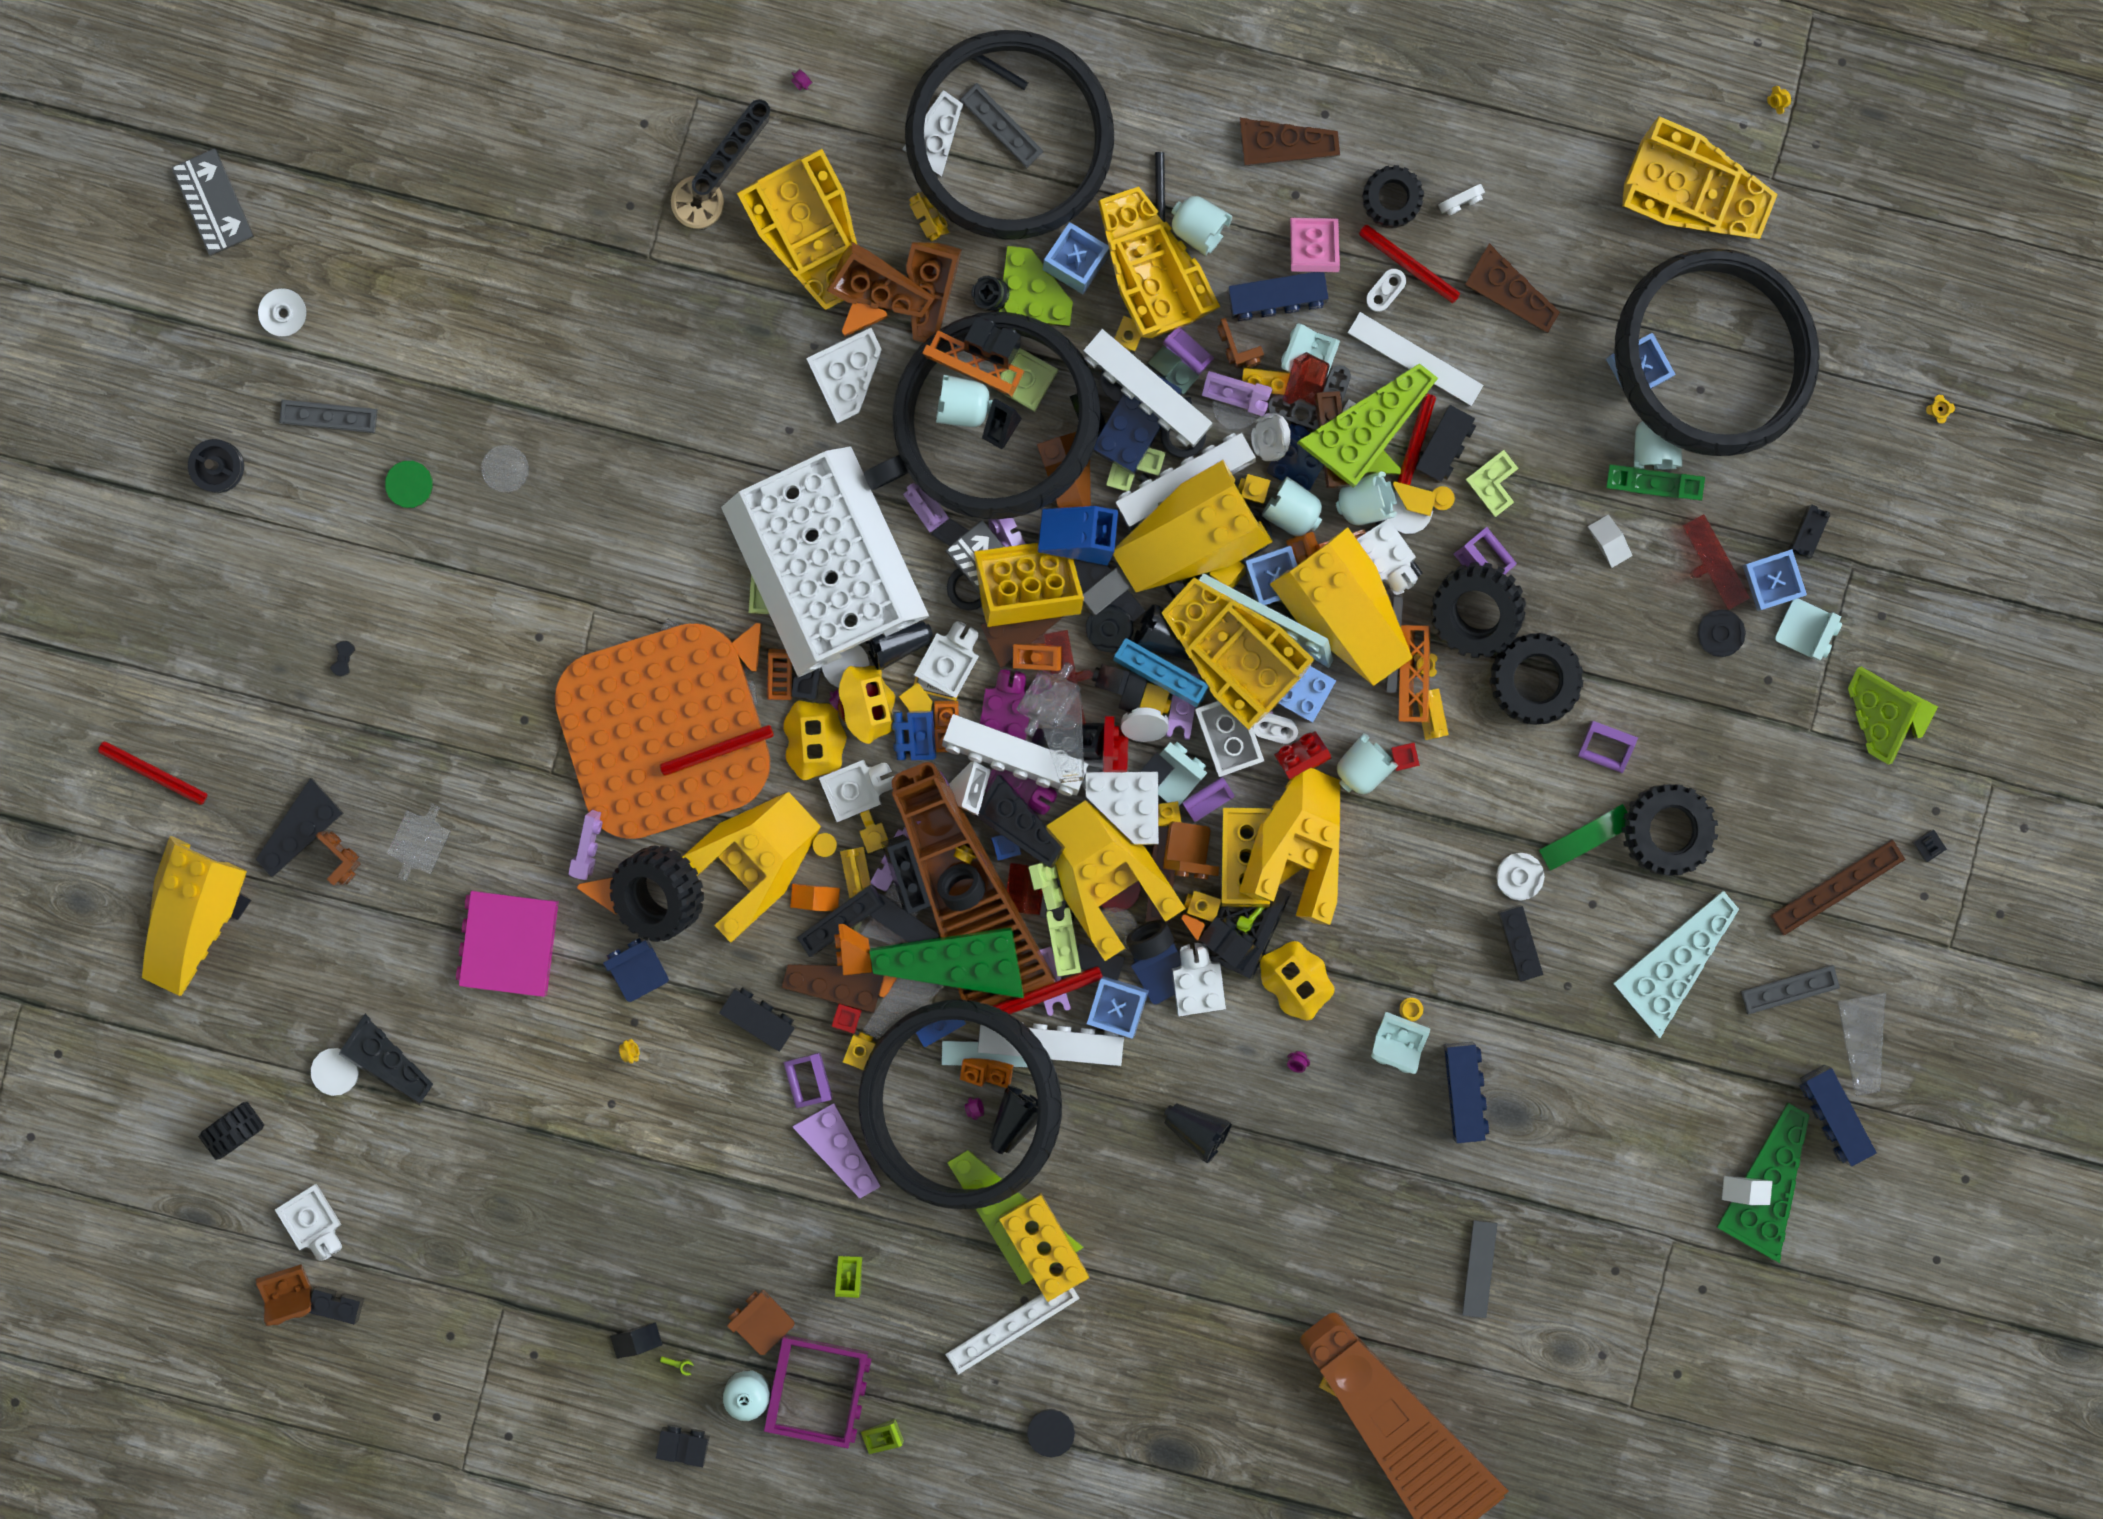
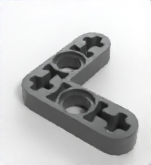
[1268,365,1351,430]

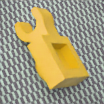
[859,809,889,853]

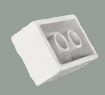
[1195,701,1264,777]

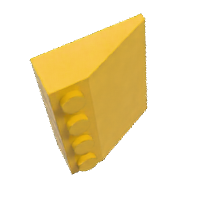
[974,543,1084,627]

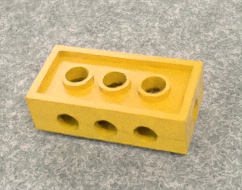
[1221,808,1271,907]
[999,1192,1089,1302]

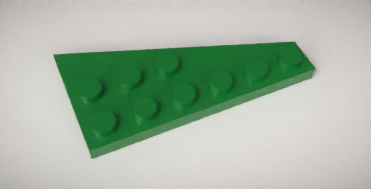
[869,927,1024,998]
[1716,1102,1809,1263]

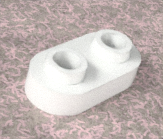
[1438,184,1485,216]
[1366,269,1406,312]
[1253,713,1298,744]

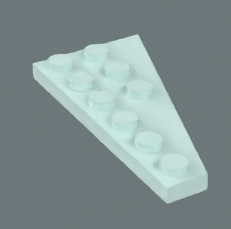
[1199,574,1333,668]
[1613,891,1739,1038]

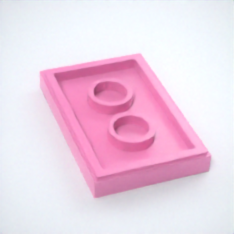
[1290,218,1340,272]

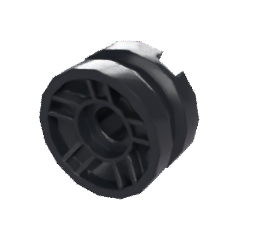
[971,275,1009,311]

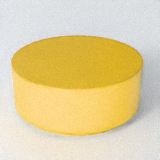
[813,833,837,857]

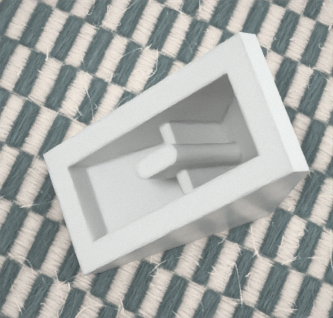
[1588,514,1632,568]
[949,761,991,815]
[1721,1176,1772,1205]

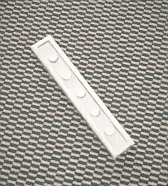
[1348,312,1484,406]
[946,1288,1080,1375]

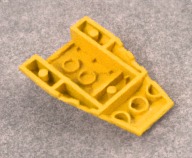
[1622,116,1778,239]
[737,149,857,310]
[1098,186,1220,339]
[1113,459,1272,592]
[1269,527,1413,686]
[1162,578,1315,730]
[142,836,247,996]

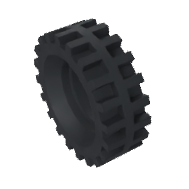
[1622,784,1718,876]

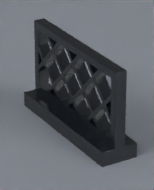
[1207,887,1292,979]

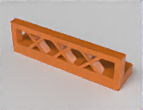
[923,331,1025,397]
[1399,625,1430,722]

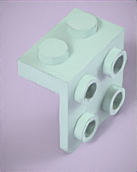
[1281,323,1340,386]
[1775,598,1842,661]
[1158,742,1207,806]
[1371,1012,1430,1074]

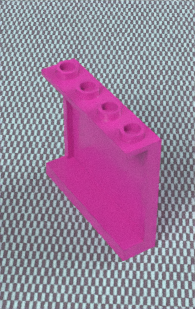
[456,890,559,997]

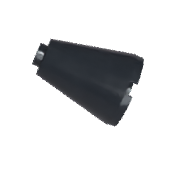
[1133,604,1192,660]
[866,620,933,670]
[989,1085,1038,1155]
[1163,1103,1232,1163]

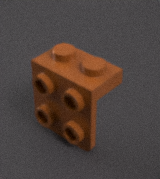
[1217,318,1264,368]
[1163,821,1219,879]
[316,831,361,886]
[256,1264,312,1326]
[727,1289,795,1355]

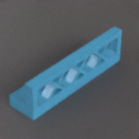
[1113,638,1209,708]

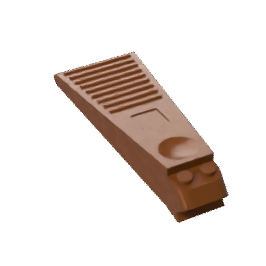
[892,762,1056,1006]
[1300,1313,1509,1519]

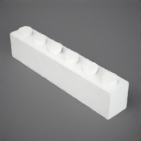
[1083,329,1212,447]
[1116,433,1256,531]
[942,714,1088,796]
[977,1022,1124,1066]

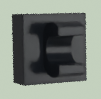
[1912,829,1947,862]

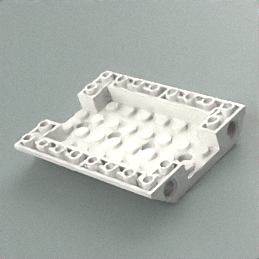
[721,446,930,678]

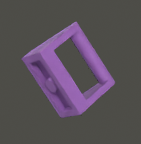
[1163,328,1214,376]
[1454,527,1517,574]
[1578,721,1638,773]
[1182,777,1235,822]
[783,1052,833,1108]

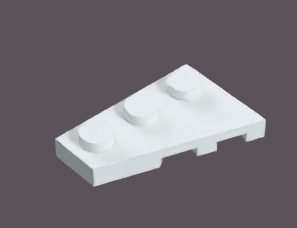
[902,90,963,177]

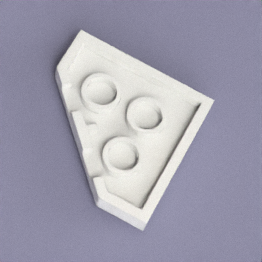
[806,328,882,424]
[1086,772,1159,845]

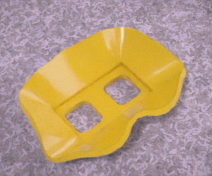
[839,666,895,744]
[783,701,847,780]
[1260,941,1335,1021]

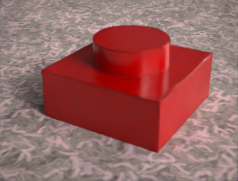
[1391,742,1420,771]
[832,1003,862,1034]

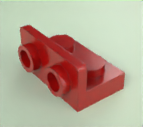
[1103,716,1128,773]

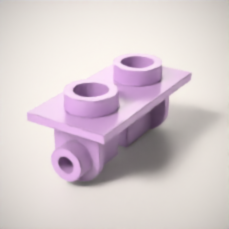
[903,483,949,532]
[988,518,1026,547]

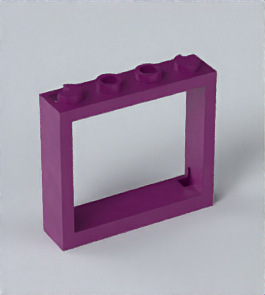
[764,1335,872,1449]

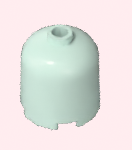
[1171,196,1232,256]
[936,375,992,427]
[1634,421,1682,470]
[1336,471,1397,526]
[1262,477,1322,536]
[1337,733,1398,795]
[723,1370,771,1421]

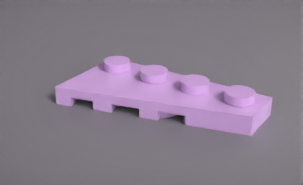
[792,1103,881,1198]

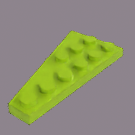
[1297,363,1438,488]
[947,1150,1084,1285]

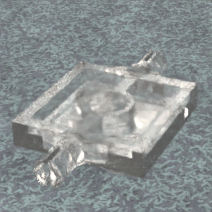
[1016,662,1081,737]
[387,803,451,881]

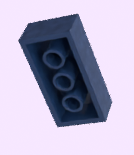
[1227,272,1329,322]
[1093,374,1182,475]
[1444,1042,1489,1143]
[1799,1065,1877,1167]

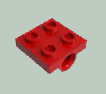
[1274,731,1332,780]

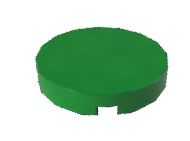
[385,461,433,508]

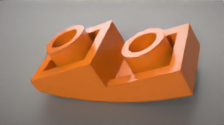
[934,701,959,752]
[960,1058,1014,1088]

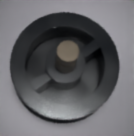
[188,439,245,493]

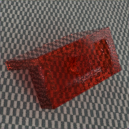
[1283,352,1330,406]
[1007,863,1043,915]

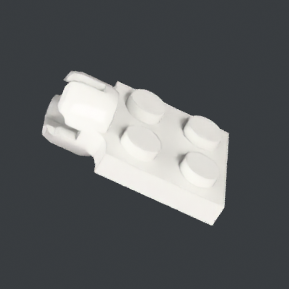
[1357,519,1418,595]
[914,621,979,698]
[819,760,894,822]
[1172,943,1226,1016]
[275,1184,342,1261]

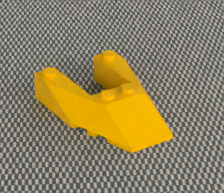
[1239,768,1340,925]
[682,792,821,943]
[1046,800,1186,961]

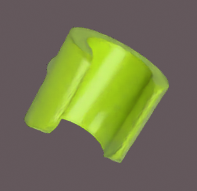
[1237,907,1265,932]
[660,1357,694,1375]

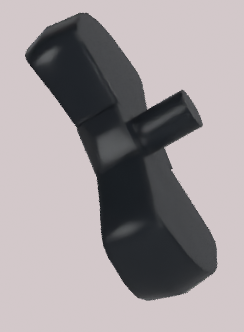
[330,641,356,677]

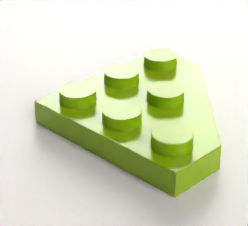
[999,246,1073,327]
[1848,666,1921,765]

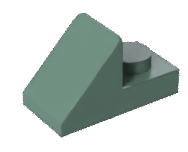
[1148,345,1199,395]

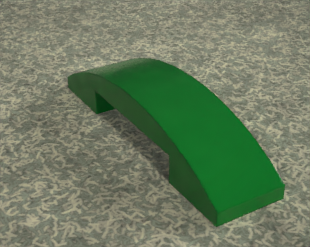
[1606,464,1705,501]
[1539,804,1628,871]

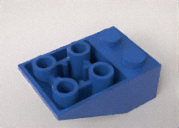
[1038,506,1118,565]

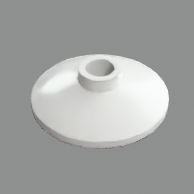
[258,289,306,337]

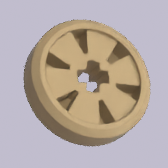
[671,176,724,229]

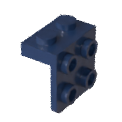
[1267,423,1324,491]
[603,938,669,1002]
[1131,943,1181,1005]

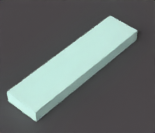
[942,1041,1028,1067]

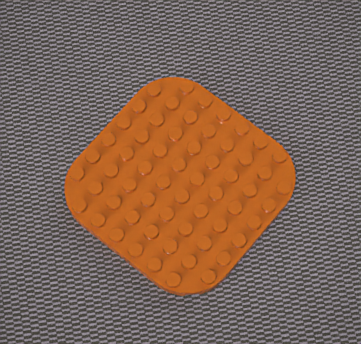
[555,623,770,839]

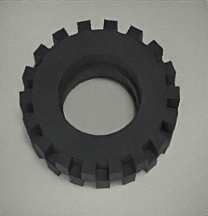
[1362,165,1424,228]
[198,1102,264,1160]

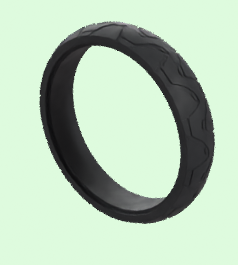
[905,30,1114,240]
[1614,248,1820,456]
[892,312,1100,519]
[858,1000,1062,1210]

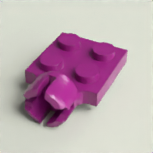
[980,669,1033,741]
[985,769,1057,815]

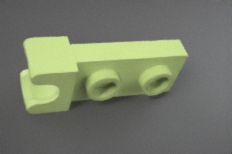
[1046,907,1081,976]

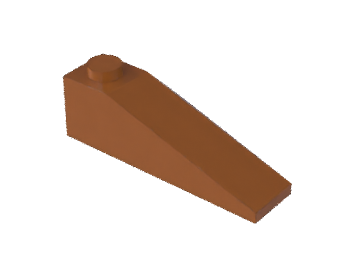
[827,242,934,318]
[906,242,962,343]
[1037,432,1091,508]

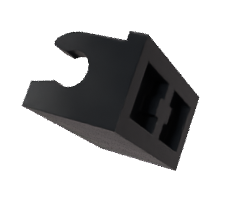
[1789,504,1830,559]

